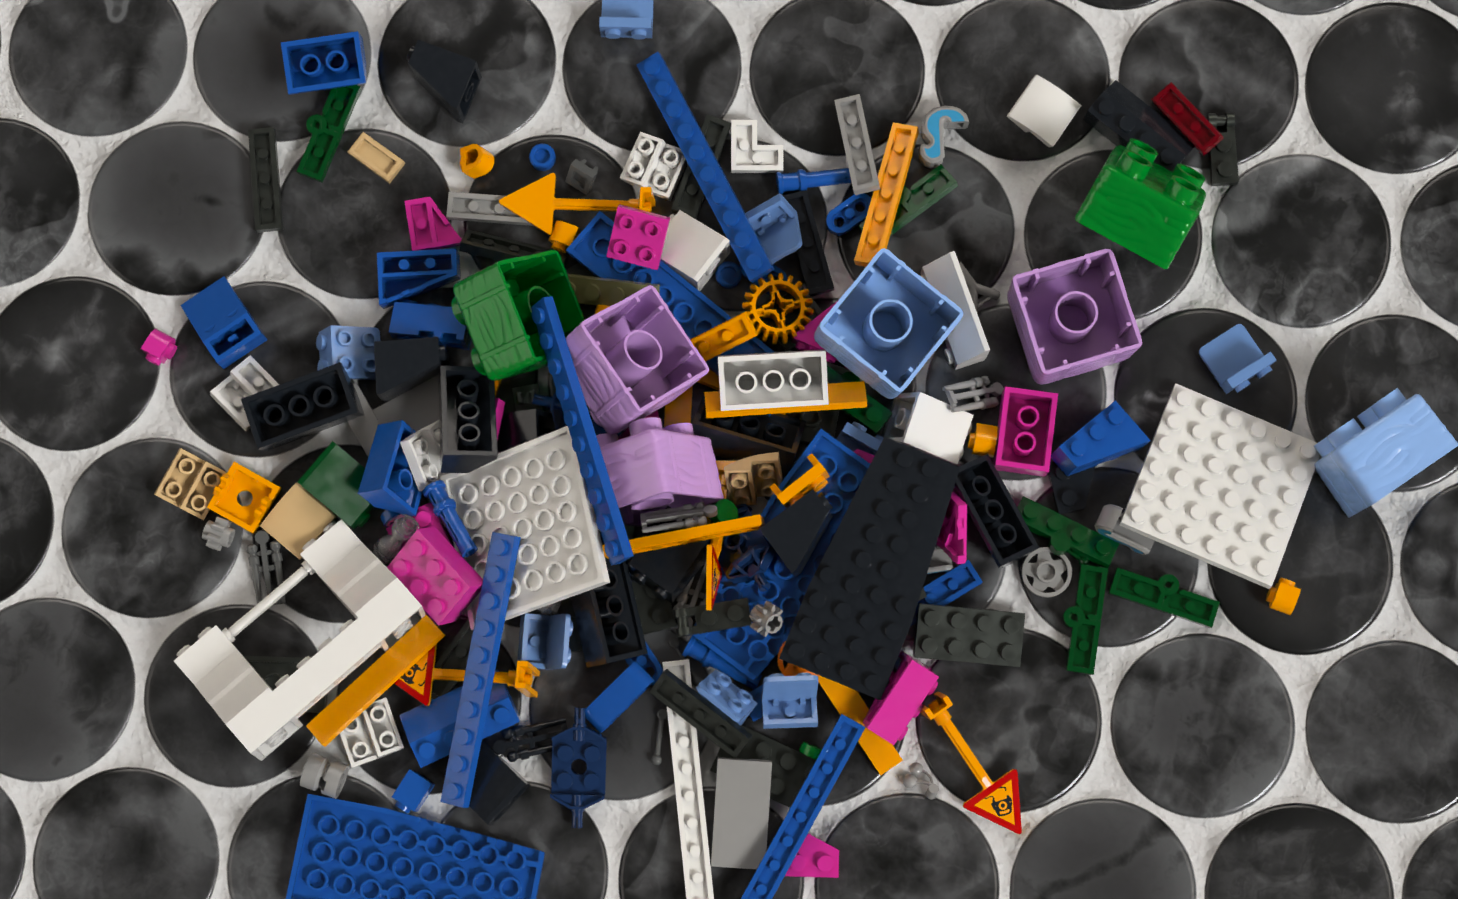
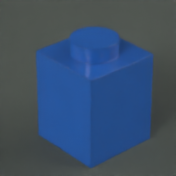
[392,769,435,814]

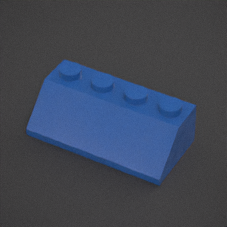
[399,669,521,768]

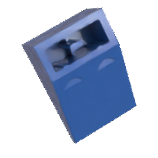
[180,276,268,369]

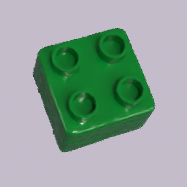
[1075,138,1206,269]
[452,250,585,380]

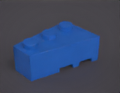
[377,248,461,309]
[389,299,472,350]
[1051,400,1151,476]

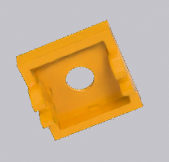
[770,453,830,508]
[207,462,282,534]

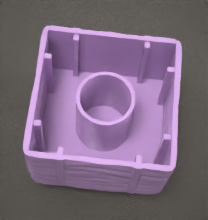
[1007,249,1142,385]
[566,285,709,435]
[596,417,724,527]

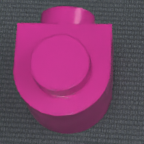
[141,329,177,366]

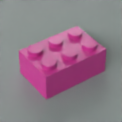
[993,386,1058,477]
[387,526,483,626]

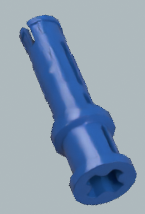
[776,168,852,195]
[423,480,478,558]
[682,635,762,690]

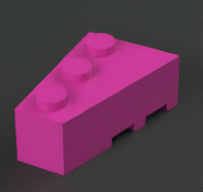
[862,650,939,745]

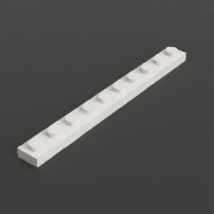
[662,659,714,899]

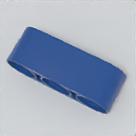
[585,661,655,734]

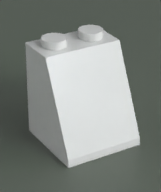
[661,210,730,291]
[882,392,973,465]

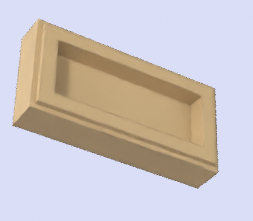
[347,132,405,184]

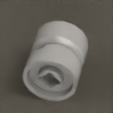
[300,753,349,799]

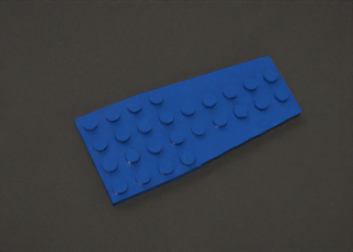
[693,429,870,680]
[286,794,545,899]

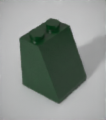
[298,441,374,530]

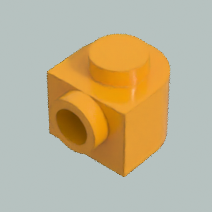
[460,144,494,179]
[549,220,581,253]
[967,423,998,458]
[1266,578,1301,615]

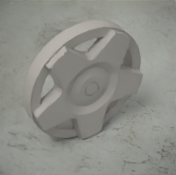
[1021,547,1072,598]

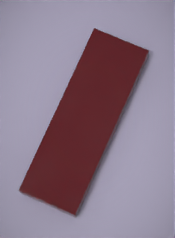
[1151,82,1224,156]

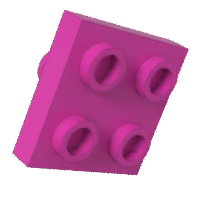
[606,204,670,270]

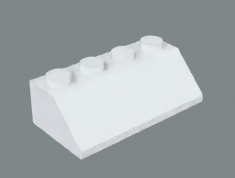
[921,251,990,370]
[718,350,829,411]

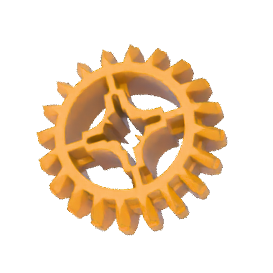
[742,273,814,344]

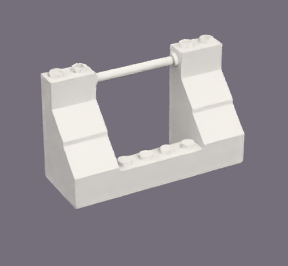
[174,519,426,761]

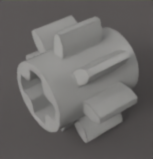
[202,517,235,551]
[749,601,783,637]

